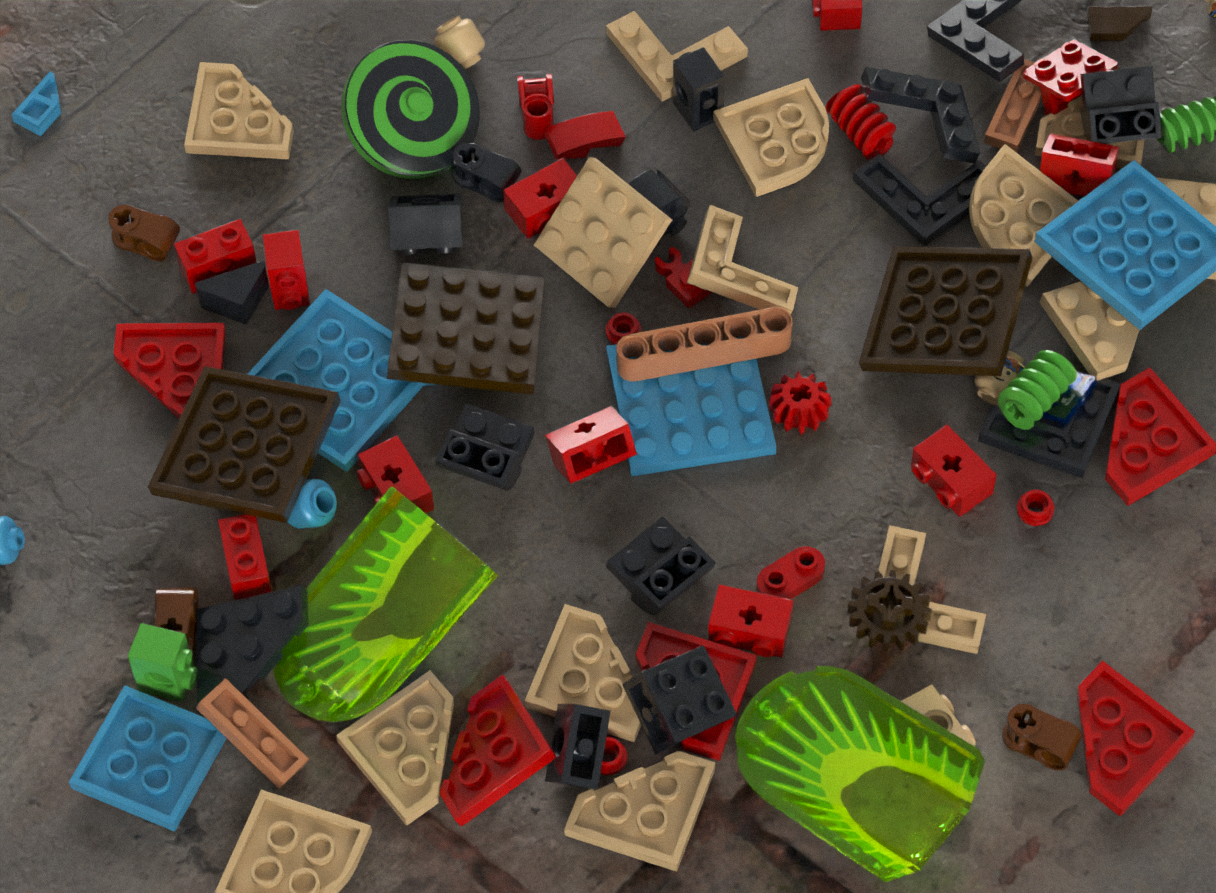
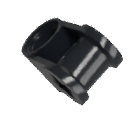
[452,143,522,202]

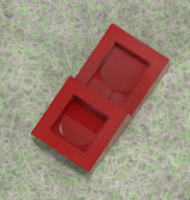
[544,111,626,159]

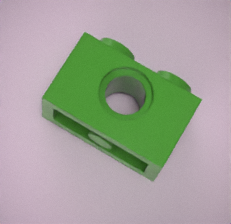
[128,623,198,702]

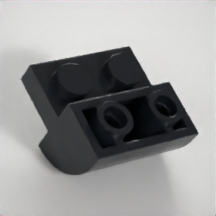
[1080,66,1161,144]
[435,404,535,491]
[606,516,716,615]

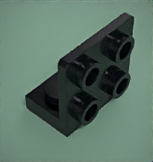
[622,646,736,755]

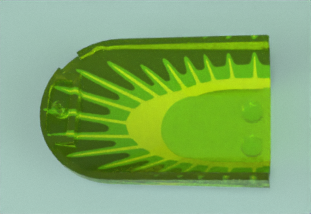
[273,487,498,722]
[735,666,985,883]

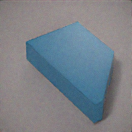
[11,72,62,136]

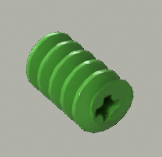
[1156,96,1216,153]
[998,350,1077,430]

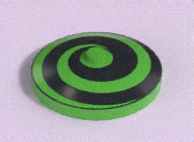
[341,40,480,179]

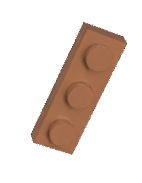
[984,59,1042,153]
[196,678,309,789]

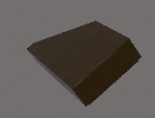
[1087,6,1152,41]

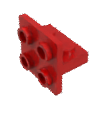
[1023,40,1119,116]

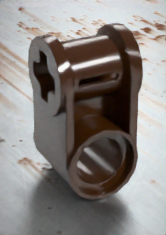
[108,204,180,262]
[155,587,199,652]
[1002,704,1082,771]

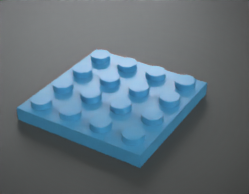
[1034,160,1216,330]
[248,289,426,472]
[606,336,776,476]

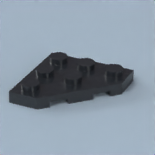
[196,585,309,717]

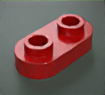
[756,546,825,600]

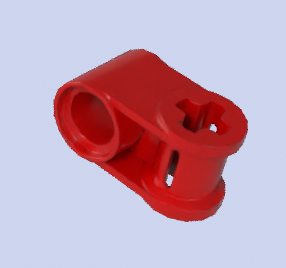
[517,74,554,140]

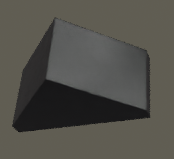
[195,261,269,325]

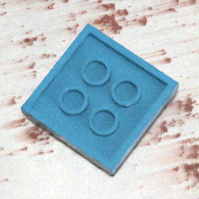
[69,685,227,832]

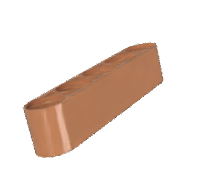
[616,307,793,381]

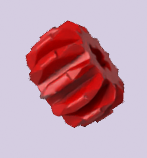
[769,370,831,436]

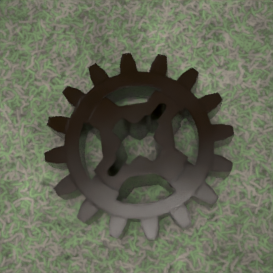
[847,570,932,652]

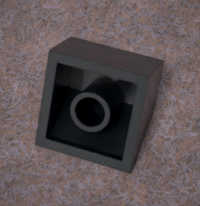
[388,193,463,255]

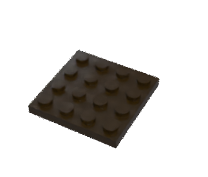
[859,246,1033,376]
[387,263,544,394]
[148,366,341,523]

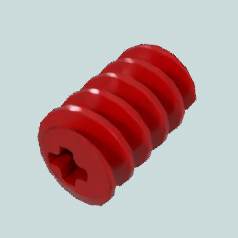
[825,84,896,160]

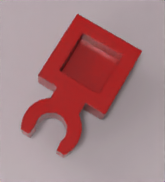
[655,247,712,309]

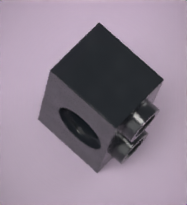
[673,47,724,132]
[545,704,611,789]

